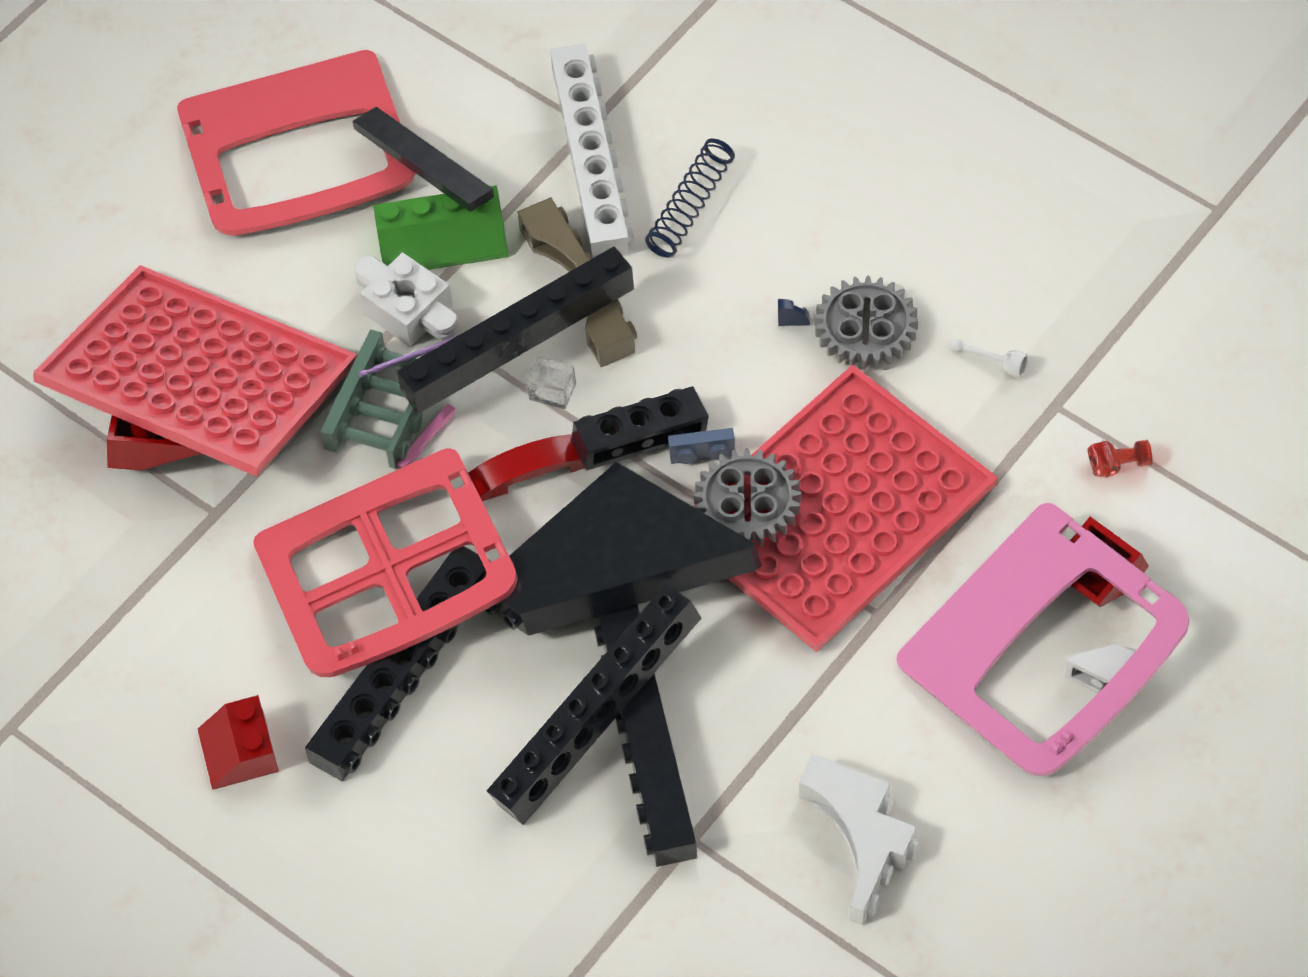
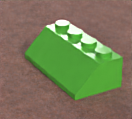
[373,185,509,270]

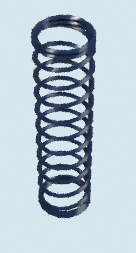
[645,138,735,258]

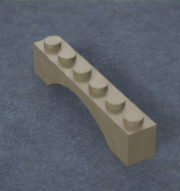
[517,197,637,367]

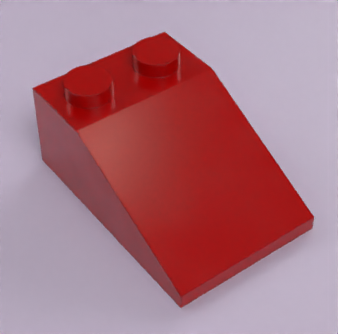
[107,415,202,471]

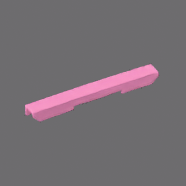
[396,404,456,468]

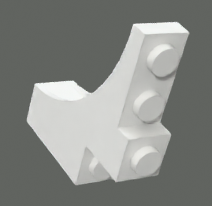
[799,754,920,925]

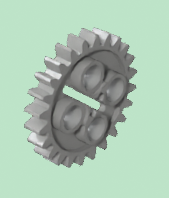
[814,275,918,370]
[693,448,801,547]

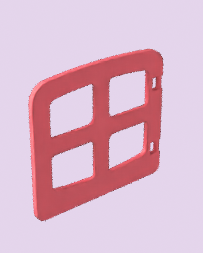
[253,448,518,678]

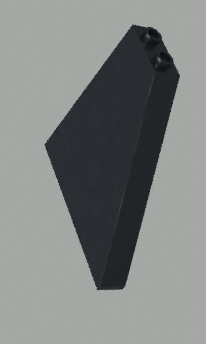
[482,462,762,636]

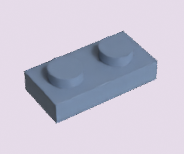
[668,428,735,464]

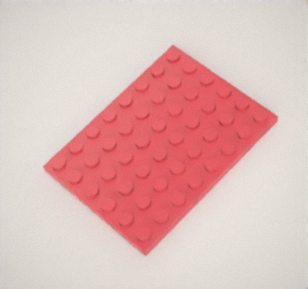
[33,265,357,477]
[693,364,998,653]

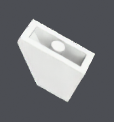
[1065,644,1136,693]

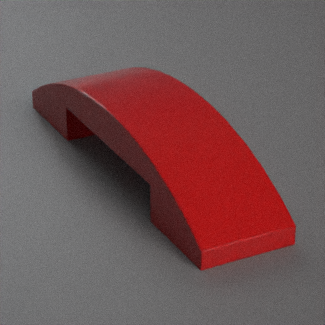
[468,434,584,501]

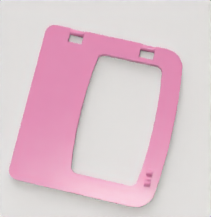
[896,503,1189,776]

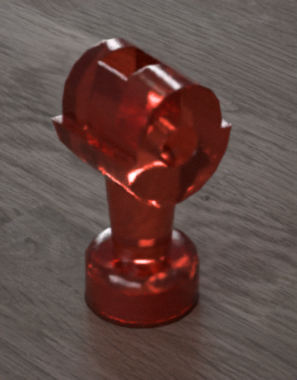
[1087,439,1152,478]

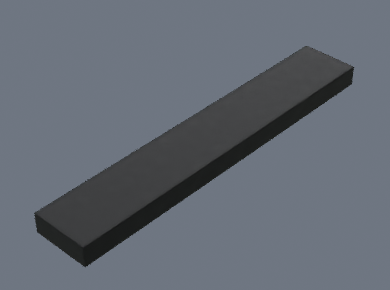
[353,107,494,212]

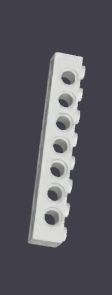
[550,43,634,258]

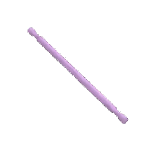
[359,336,456,378]

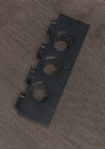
[571,386,709,471]

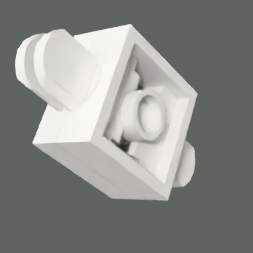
[354,252,458,347]

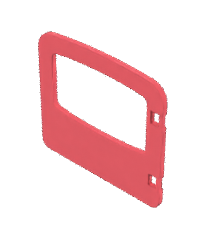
[177,50,416,236]

